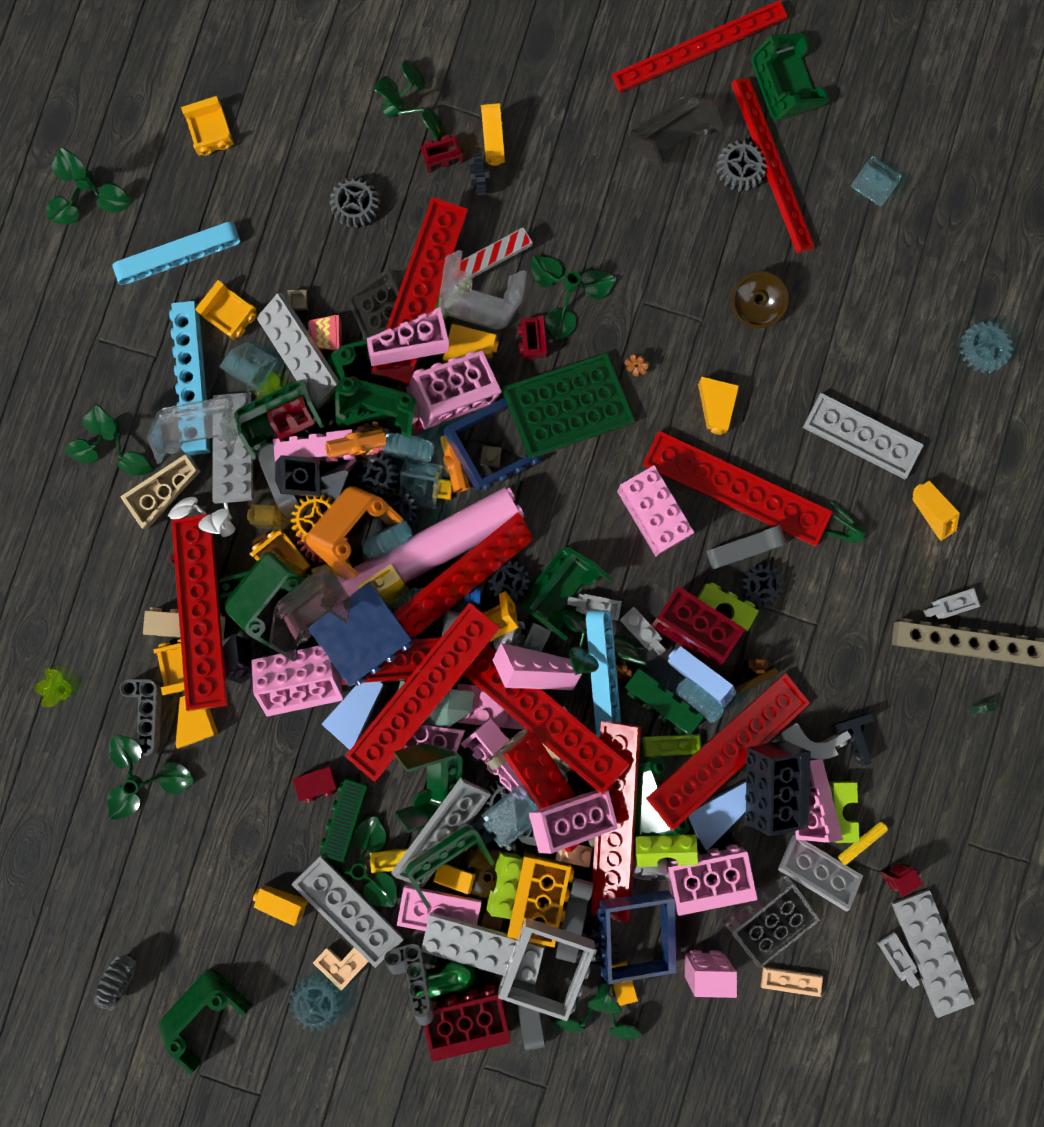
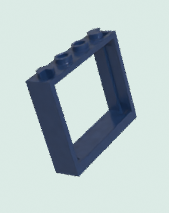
[443,398,545,492]
[597,890,676,984]

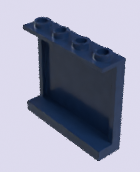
[308,580,416,687]

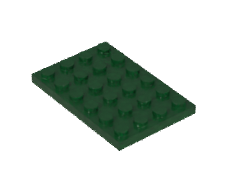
[501,353,635,460]

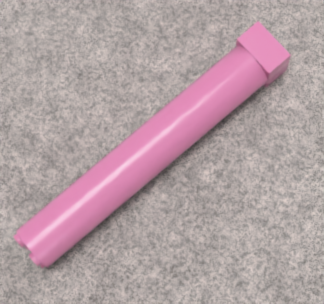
[275,487,524,642]

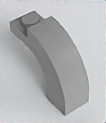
[778,722,851,760]

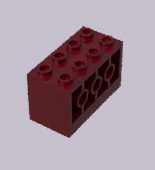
[651,586,745,668]
[422,983,511,1062]

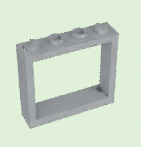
[498,917,597,1021]

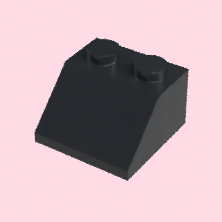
[275,455,320,497]
[320,456,363,502]
[223,634,253,684]

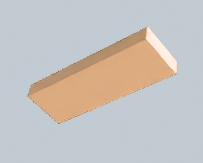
[761,967,823,997]

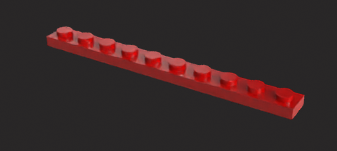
[612,0,787,93]
[731,78,815,253]

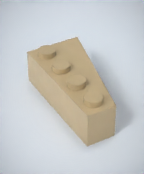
[120,454,201,529]
[143,608,225,640]

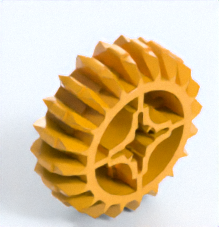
[291,494,333,542]

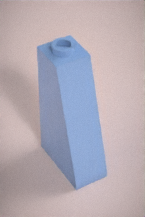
[668,646,737,708]
[322,682,385,750]
[687,779,746,850]

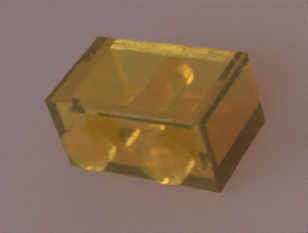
[247,504,282,530]

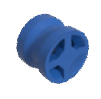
[464,587,481,607]

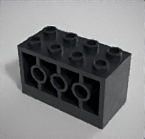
[745,741,811,836]

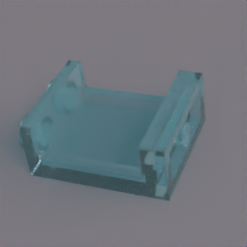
[481,785,538,851]

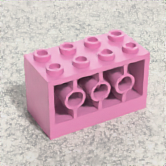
[406,351,501,429]
[617,466,694,556]
[251,646,343,716]
[667,844,757,916]

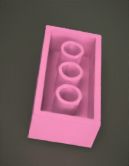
[529,790,618,854]
[685,950,737,998]

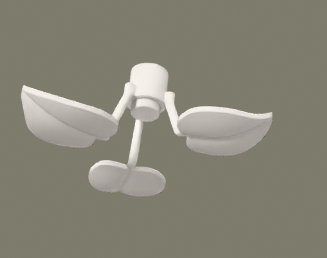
[168,497,235,537]

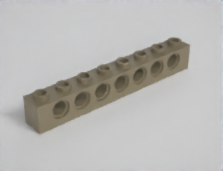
[891,619,1044,667]

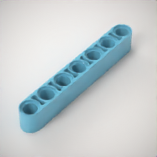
[112,222,241,285]
[586,610,621,739]

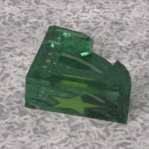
[969,702,998,714]

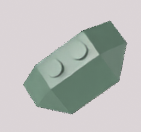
[399,681,475,728]

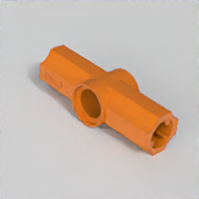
[325,429,386,459]
[440,435,470,493]

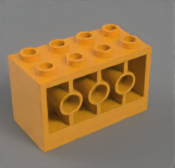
[507,851,574,947]

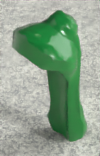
[416,961,475,996]

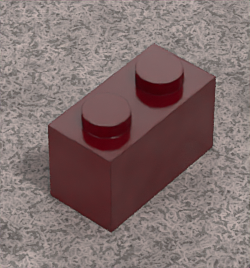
[292,766,339,803]

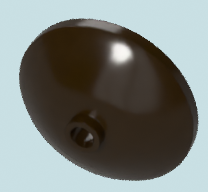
[731,271,789,329]
[460,845,506,905]

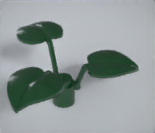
[374,60,442,141]
[46,146,133,225]
[531,255,616,339]
[65,404,154,476]
[560,609,641,675]
[107,734,194,820]
[325,817,397,907]
[551,984,644,1040]

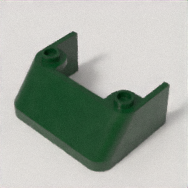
[325,340,393,429]
[234,380,324,460]
[520,547,613,641]
[224,551,321,649]
[394,743,462,833]
[403,824,495,909]
[158,969,253,1075]

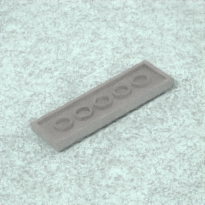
[257,293,339,408]
[213,393,253,503]
[802,393,923,479]
[392,778,491,887]
[292,855,404,968]
[891,889,975,1018]
[421,912,545,985]

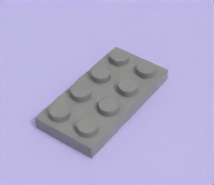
[778,835,863,911]

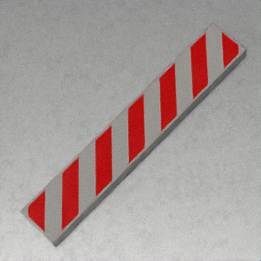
[439,228,533,296]

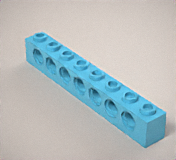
[169,301,211,455]

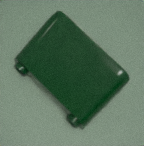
[751,33,830,120]
[335,377,420,439]
[634,755,690,847]

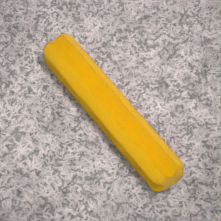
[838,822,888,865]

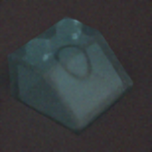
[850,156,903,207]
[219,342,278,391]
[399,459,443,509]

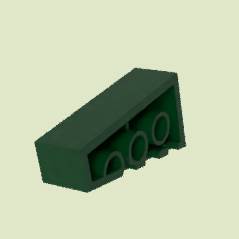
[624,669,704,735]

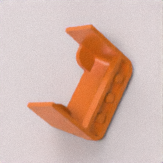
[306,486,403,580]

